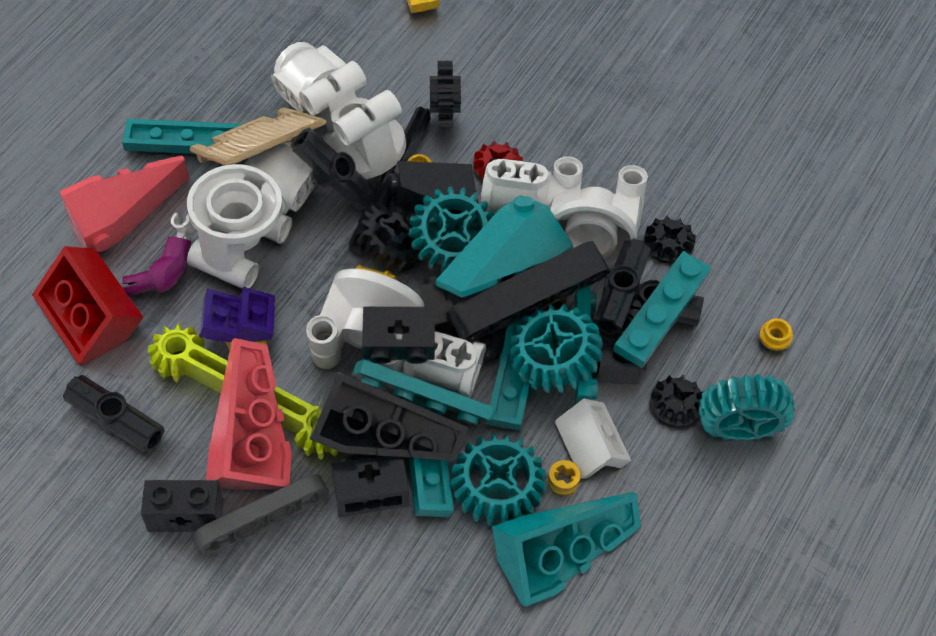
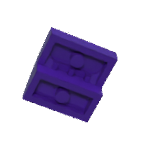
[199,287,275,342]

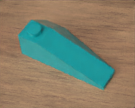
[436,195,573,298]
[492,492,641,607]

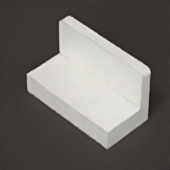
[555,398,631,479]

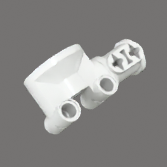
[271,42,406,179]
[187,138,318,289]
[480,157,648,270]
[306,269,486,398]

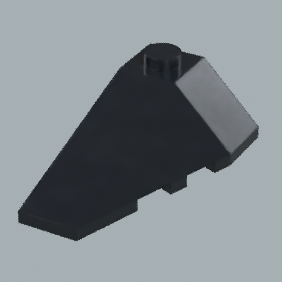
[309,372,469,461]

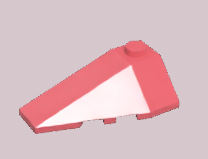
[59,155,189,252]
[206,338,292,490]

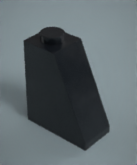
[388,161,479,214]

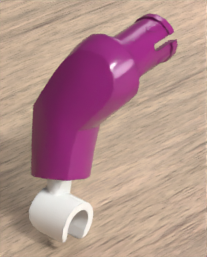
[122,212,195,297]

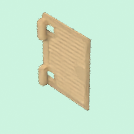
[189,107,327,165]

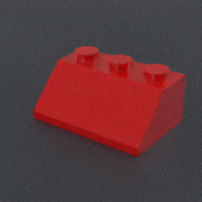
[32,246,144,365]

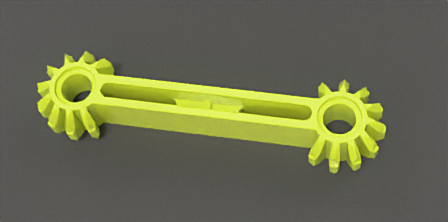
[148,322,338,461]

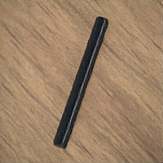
[349,106,431,255]

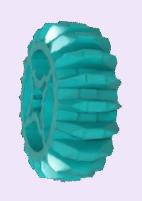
[409,186,495,273]
[509,304,603,394]
[699,374,795,441]
[451,432,547,527]

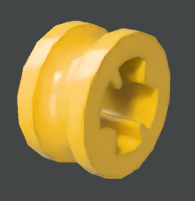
[548,460,581,496]

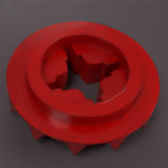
[473,140,523,180]

